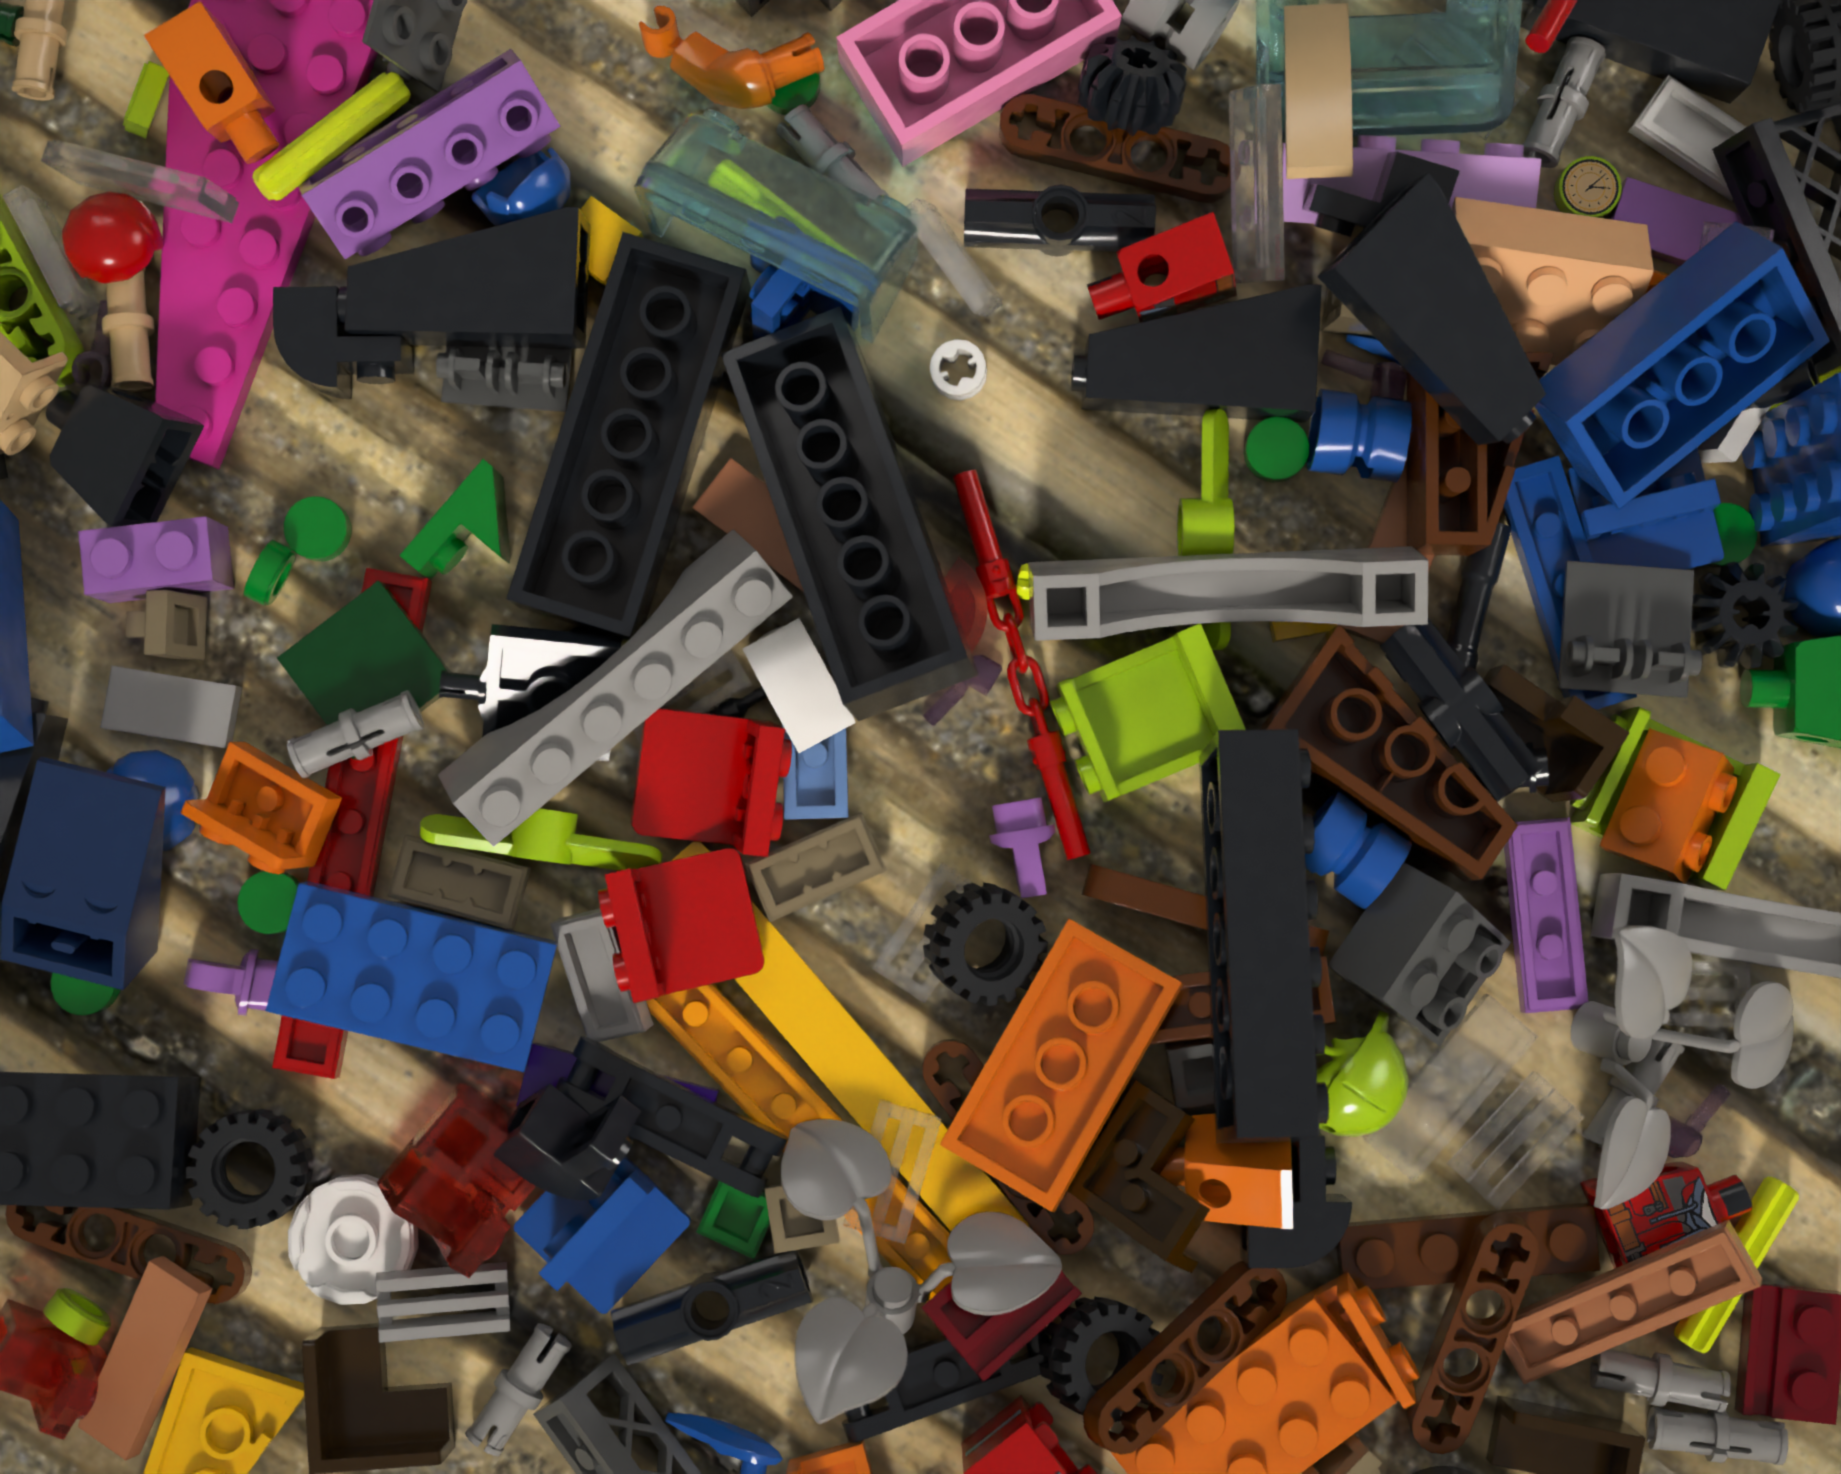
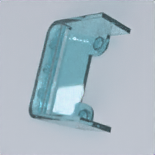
[1256,0,1522,139]
[633,109,918,343]

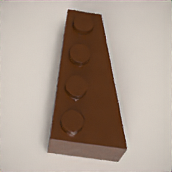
[1259,625,1518,881]

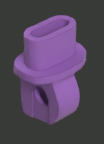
[989,797,1056,899]
[184,949,278,1016]

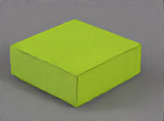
[123,61,169,139]

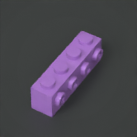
[298,49,561,259]

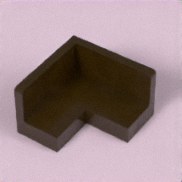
[1483,664,1629,802]
[1067,1080,1211,1273]
[302,1323,455,1474]
[1486,1395,1645,1474]

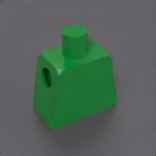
[1740,635,1841,749]

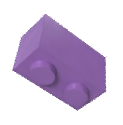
[78,516,234,603]

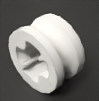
[930,339,987,401]

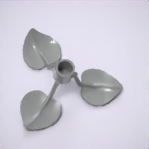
[1571,925,1794,1209]
[781,1119,1062,1424]

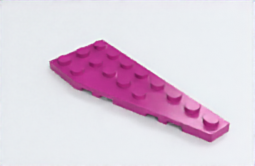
[155,0,378,470]

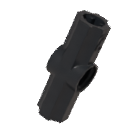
[964,184,1156,257]
[1380,618,1543,802]
[610,1250,813,1366]

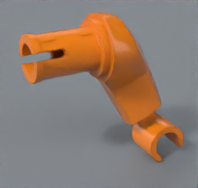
[639,6,824,109]

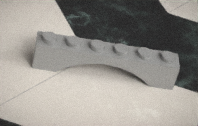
[438,529,793,847]
[1028,546,1428,641]
[1591,873,1841,979]

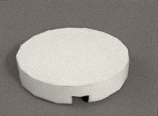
[288,1174,419,1305]

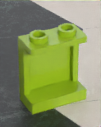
[1050,624,1246,803]
[1570,706,1781,890]

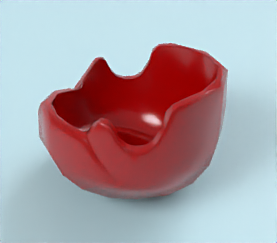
[62,191,164,284]

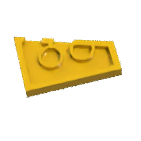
[143,1347,305,1474]

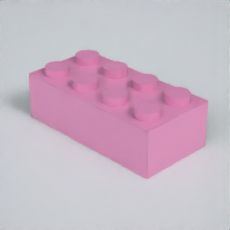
[836,0,1122,167]

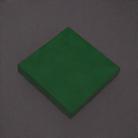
[277,580,451,760]

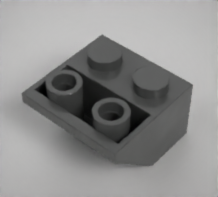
[1328,862,1511,1046]

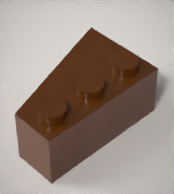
[1406,352,1554,556]

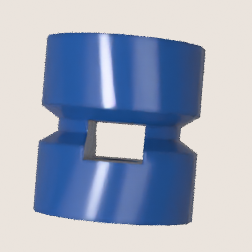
[1306,389,1412,482]
[1305,790,1412,909]

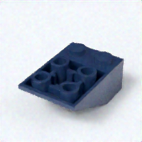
[0,756,166,990]

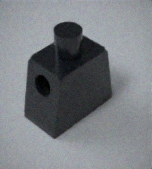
[46,383,204,527]

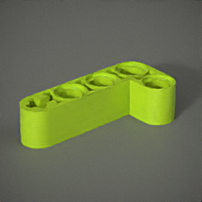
[0,194,86,387]

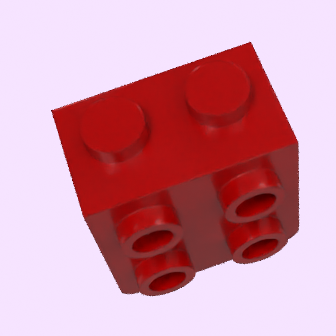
[630,708,792,857]
[598,848,765,1004]

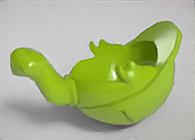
[1316,1011,1409,1137]

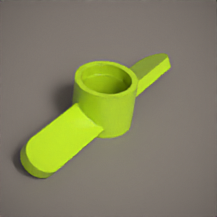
[1177,409,1234,650]
[419,808,663,871]

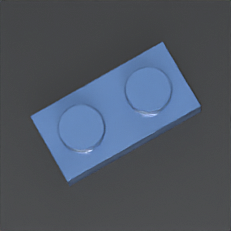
[782,724,849,820]

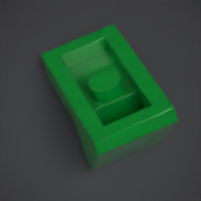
[399,459,510,580]

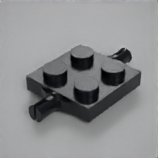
[439,624,622,761]

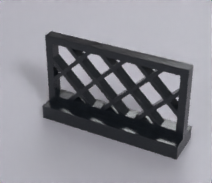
[1712,104,1841,377]

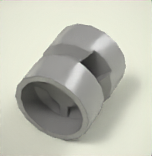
[1121,0,1240,71]

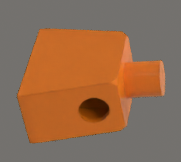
[144,1,280,164]
[1160,1113,1293,1229]

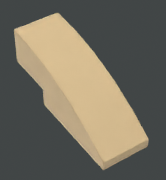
[1283,3,1353,179]

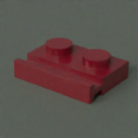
[921,1270,1082,1382]
[1734,1284,1841,1425]

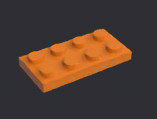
[939,919,1183,1212]
[1110,1292,1397,1474]

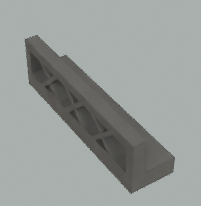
[533,1353,701,1474]

